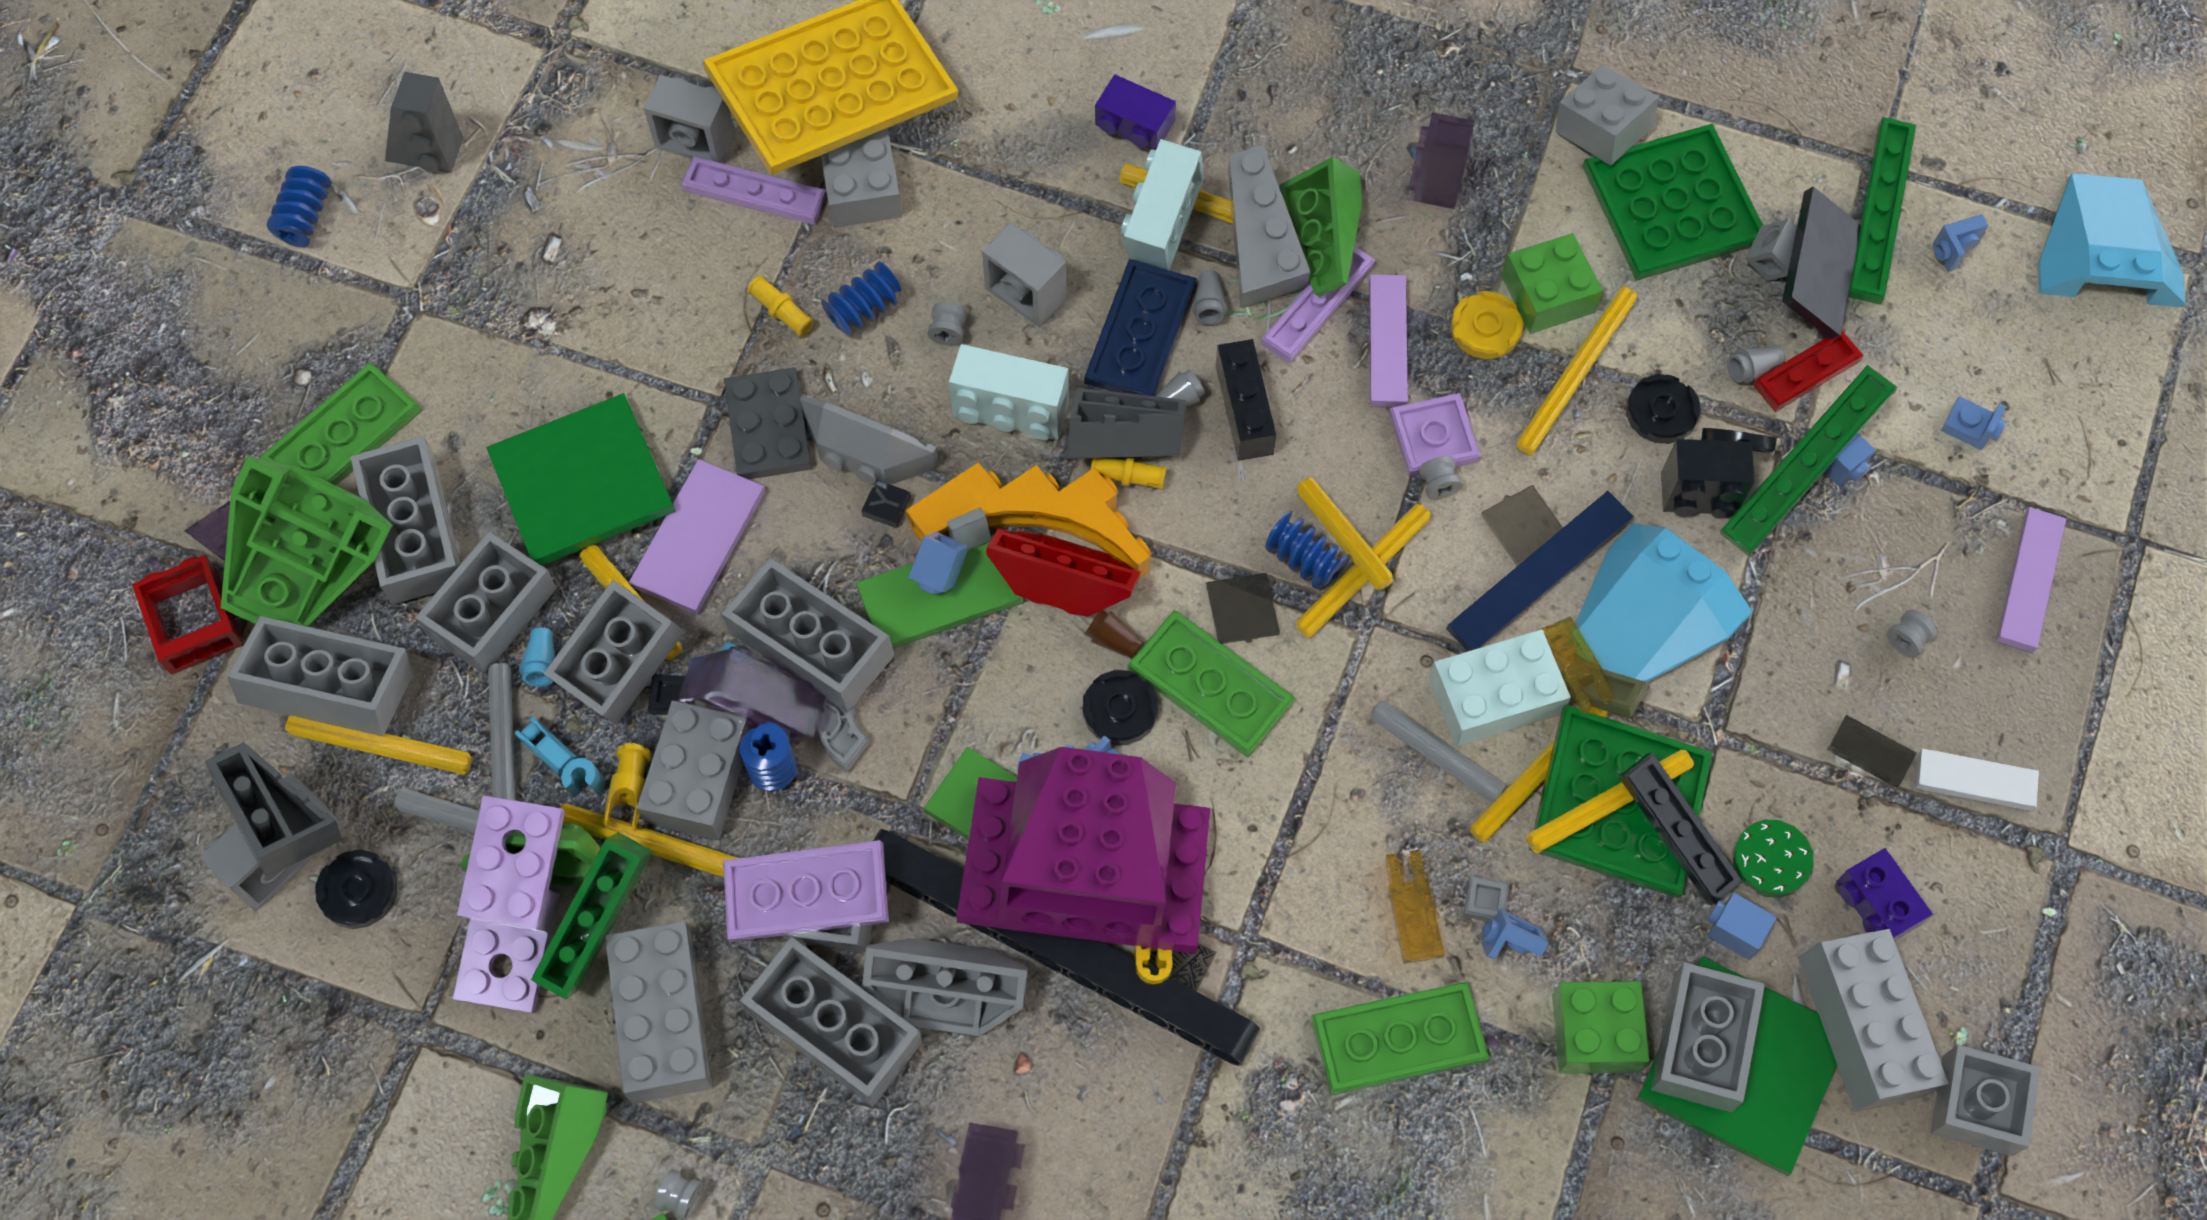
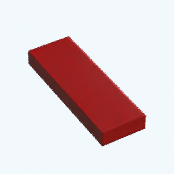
[1753,330,1864,412]

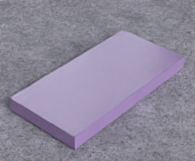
[629,459,766,615]
[723,840,889,942]

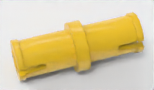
[747,275,815,337]
[1091,457,1166,490]

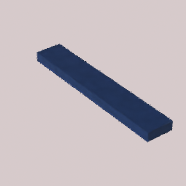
[1446,490,1634,652]

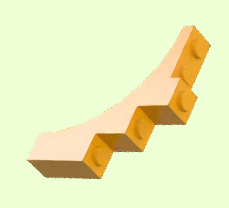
[905,462,1151,579]

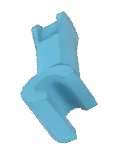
[514,715,606,797]

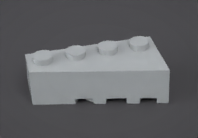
[1228,145,1311,309]

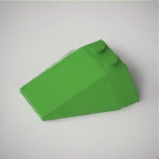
[221,456,392,627]

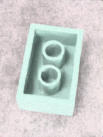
[1121,139,1204,270]
[949,344,1069,441]
[1429,629,1571,747]

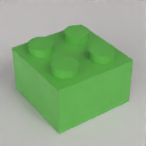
[1501,233,1603,334]
[1552,981,1650,1074]

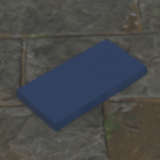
[1084,259,1197,396]

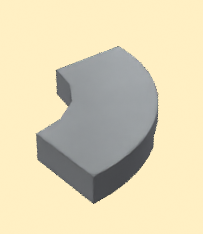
[815,693,870,773]

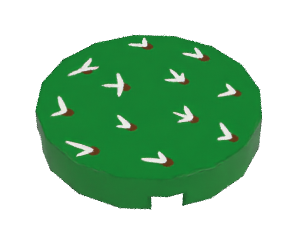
[1732,819,1814,898]

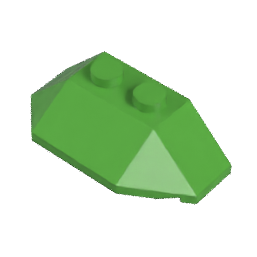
[461,824,601,887]

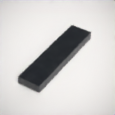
[1618,753,1742,905]

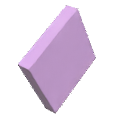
[1389,393,1481,477]

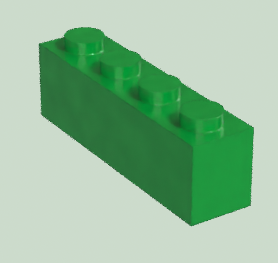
[531,832,653,1000]

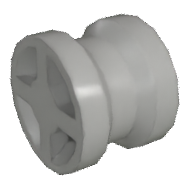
[927,303,967,346]
[1418,456,1463,500]
[1887,609,1937,658]
[653,1169,703,1220]

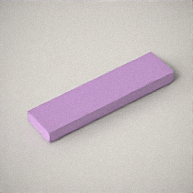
[681,156,827,225]
[1261,246,1375,364]
[1369,274,1408,407]
[1996,507,2067,653]

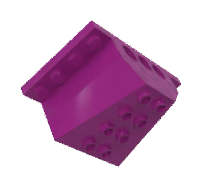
[957,747,1210,954]

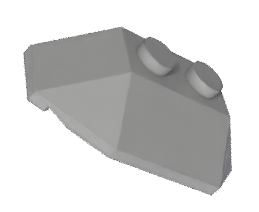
[800,394,938,485]
[862,938,1028,1036]

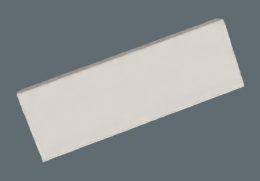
[1915,748,2039,811]

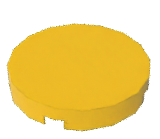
[1450,291,1524,359]

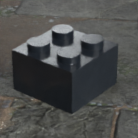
[1661,439,1754,518]

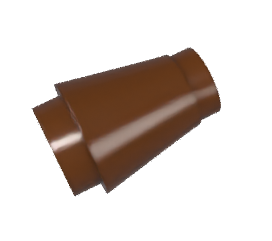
[1085,610,1144,659]

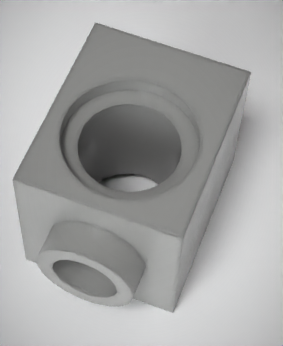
[1745,219,1797,281]

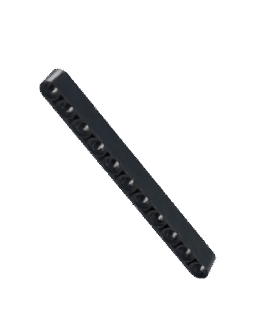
[873,829,1260,1066]

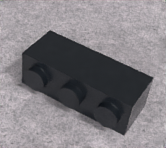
[1216,339,1276,461]

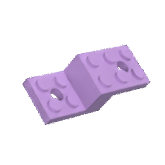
[453,795,565,1013]

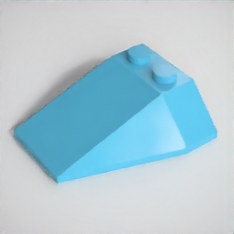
[2038,173,2185,307]
[1565,523,1753,683]

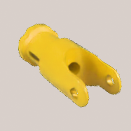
[604,743,652,831]

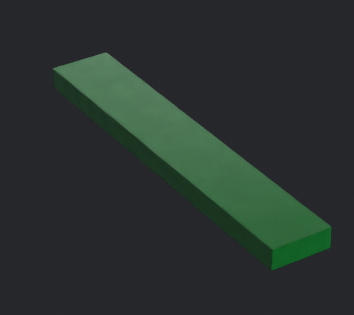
[1848,117,1916,305]
[1720,365,1897,557]

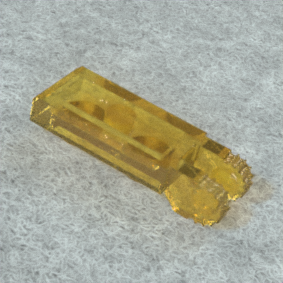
[1536,617,1614,713]
[1385,850,1444,964]

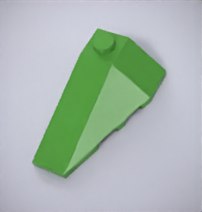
[1279,157,1362,297]
[507,1073,608,1220]

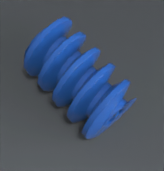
[267,166,332,248]
[821,261,901,337]
[1265,511,1351,589]
[740,722,797,792]

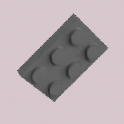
[724,367,812,480]

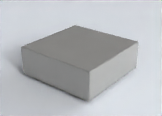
[947,508,991,550]
[1463,876,1509,921]

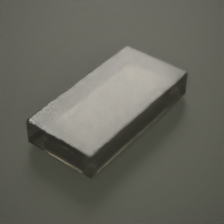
[1827,715,1917,788]

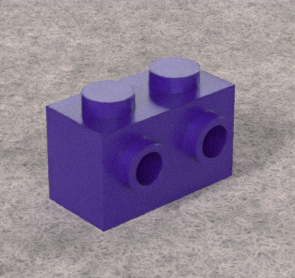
[1095,74,1176,150]
[1836,848,1933,941]

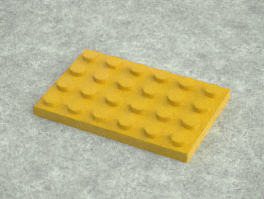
[703,0,959,175]

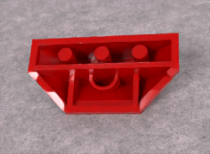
[986,528,1141,617]

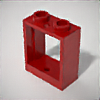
[132,555,244,675]

